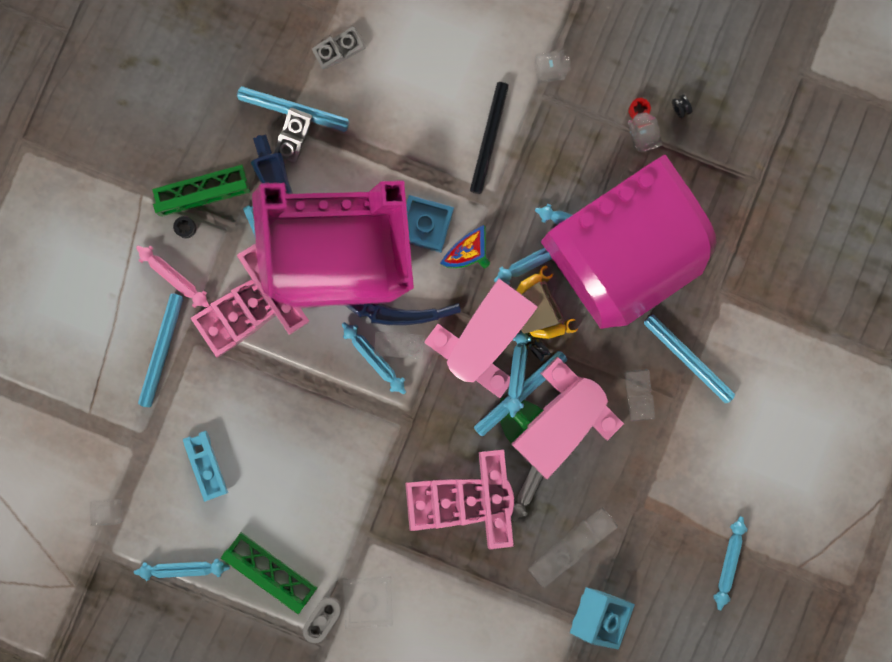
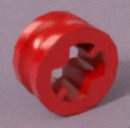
[628,98,651,121]

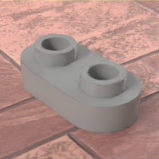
[303,597,341,643]

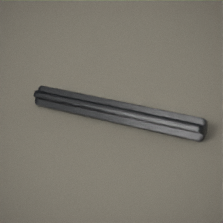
[470,82,509,194]

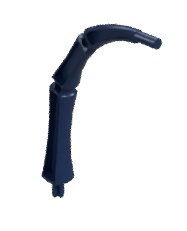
[251,134,461,325]

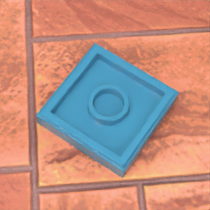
[406,195,454,253]

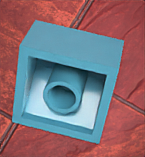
[570,587,635,650]

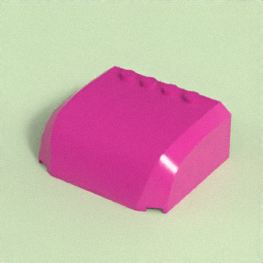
[541,155,716,329]
[252,181,414,308]

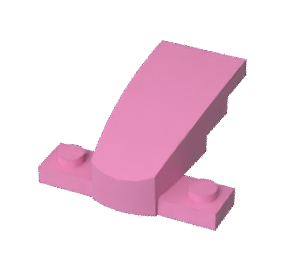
[191,243,309,358]
[424,279,538,398]
[512,357,624,479]
[405,450,514,549]

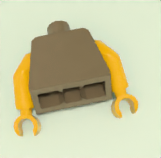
[516,266,578,339]

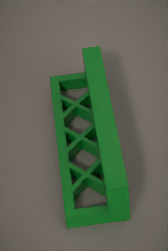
[152,165,250,217]
[220,532,318,615]

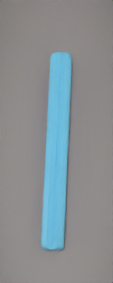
[237,87,349,132]
[138,293,183,408]
[644,315,735,403]
[474,351,567,436]

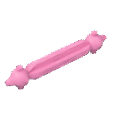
[136,246,210,308]

